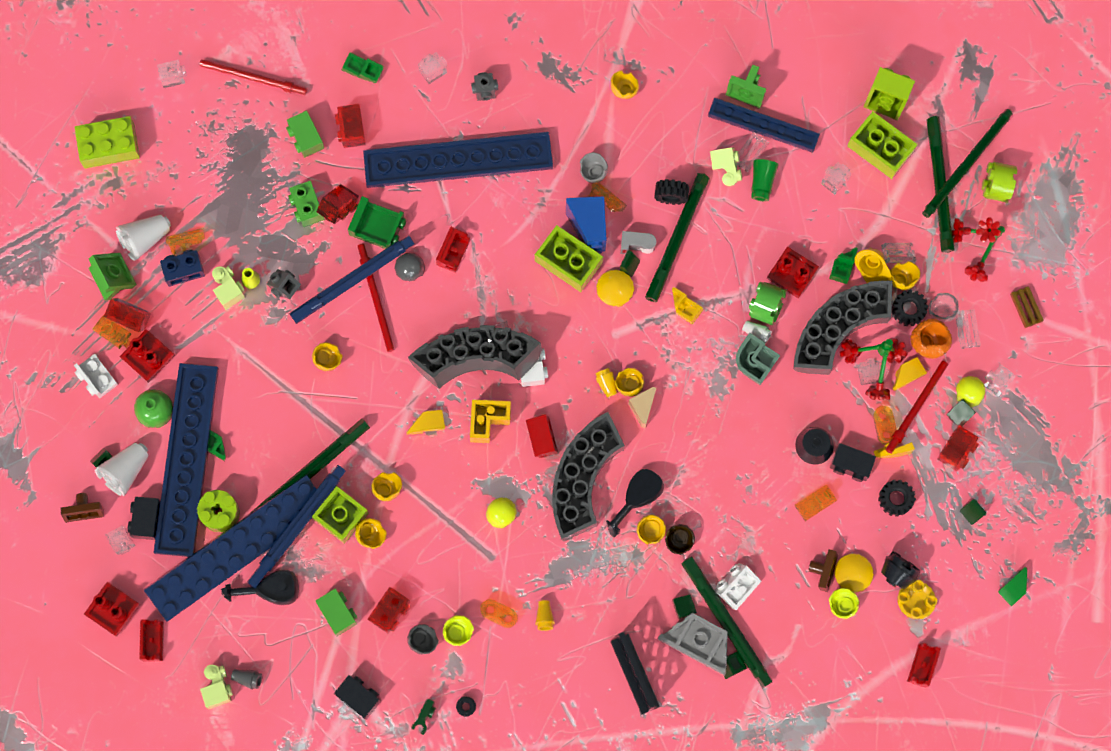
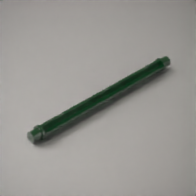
[922,109,1013,218]

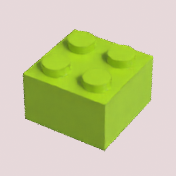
[312,486,369,544]

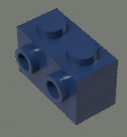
[160,250,205,287]

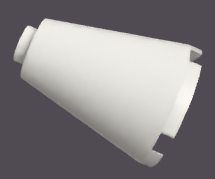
[116,215,171,261]
[95,443,149,496]

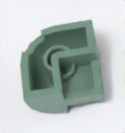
[736,332,780,385]

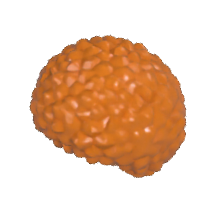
[910,318,952,359]

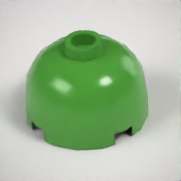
[134,389,173,428]

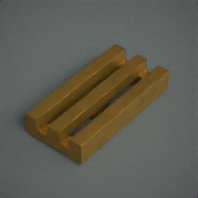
[1010,286,1044,328]

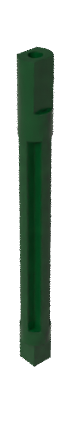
[927,116,954,253]
[645,173,709,302]
[250,418,370,513]
[681,557,773,688]

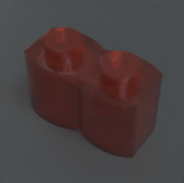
[937,425,979,472]

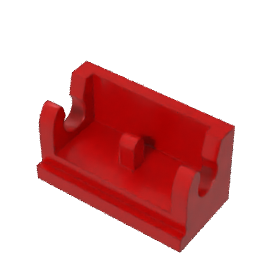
[436,226,470,273]
[526,414,559,458]
[139,619,164,662]
[907,643,941,688]

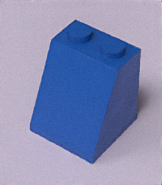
[566,196,607,254]

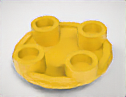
[596,270,634,307]
[835,554,873,592]
[897,580,937,619]

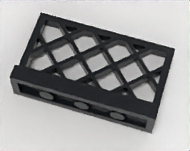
[610,631,660,715]

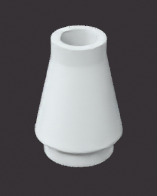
[742,320,772,344]

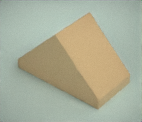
[628,387,656,428]

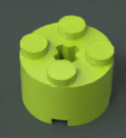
[981,162,1017,203]
[197,490,240,532]

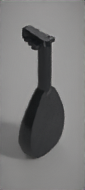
[606,469,665,538]
[221,570,299,605]

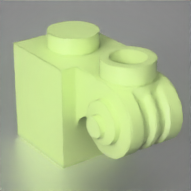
[710,147,742,186]
[212,266,245,310]
[200,664,233,709]

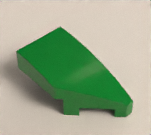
[829,248,858,284]
[208,430,226,461]
[998,566,1028,607]

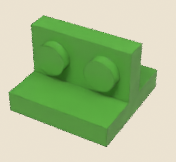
[726,65,766,109]
[88,253,137,300]

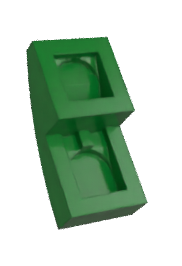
[341,52,384,83]

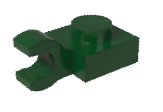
[411,698,436,735]

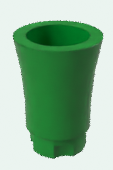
[751,159,779,202]

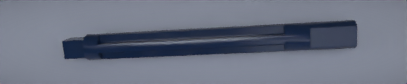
[289,235,415,324]
[247,465,346,588]

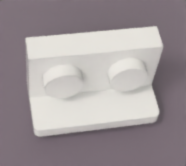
[74,354,118,399]
[714,563,761,610]

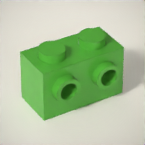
[286,111,324,158]
[288,180,325,227]
[315,589,358,636]

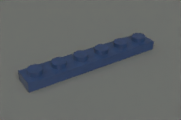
[708,97,820,153]

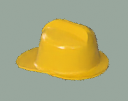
[855,247,892,283]

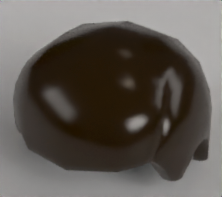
[665,524,695,555]

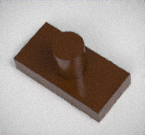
[60,493,104,523]
[809,549,838,592]

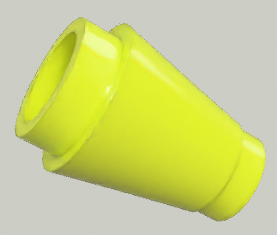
[241,268,260,289]

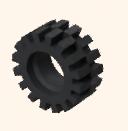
[654,179,689,205]
[892,290,928,326]
[878,480,916,517]

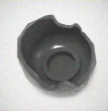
[394,253,425,281]
[407,624,439,654]

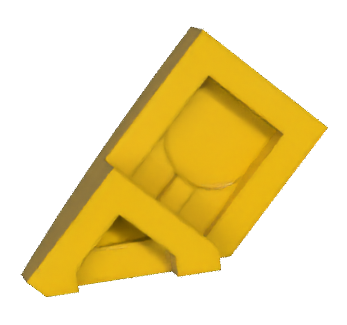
[672,287,703,324]
[893,357,927,391]
[406,410,445,435]
[873,442,915,458]

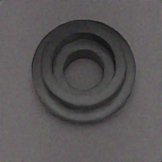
[456,696,476,717]

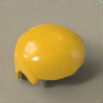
[611,70,639,99]
[890,261,921,290]
[312,342,343,371]
[614,368,645,397]
[371,472,402,501]
[636,515,666,544]
[355,518,387,549]

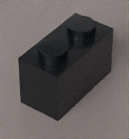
[830,443,876,482]
[127,496,160,540]
[334,675,381,720]

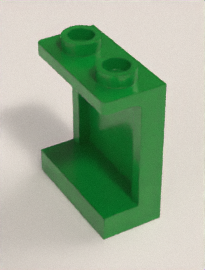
[348,196,407,249]

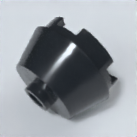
[795,427,834,465]
[881,551,921,589]

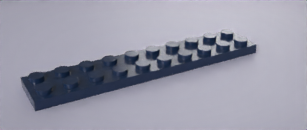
[363,132,553,188]
[153,363,219,557]
[144,475,316,622]

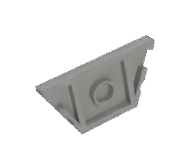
[658,613,728,676]

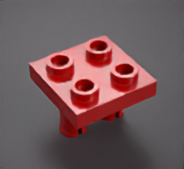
[766,246,819,299]
[119,329,175,383]
[84,582,140,637]

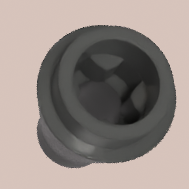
[231,669,262,690]

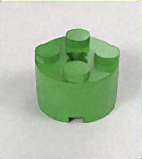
[749,282,787,326]

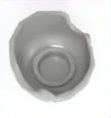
[580,152,608,183]

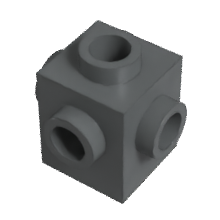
[471,72,498,101]
[267,269,301,299]

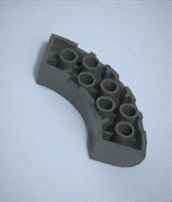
[793,281,892,375]
[408,325,542,389]
[552,412,625,540]

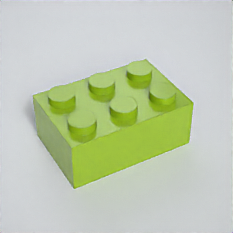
[863,67,915,121]
[847,111,918,179]
[74,116,140,169]
[535,225,603,292]

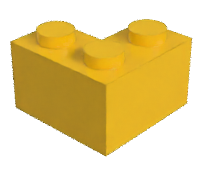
[470,400,511,443]

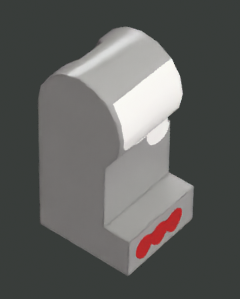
[620,231,656,254]

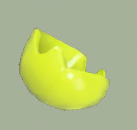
[956,376,985,407]
[486,497,517,528]
[829,588,859,619]
[443,615,474,646]

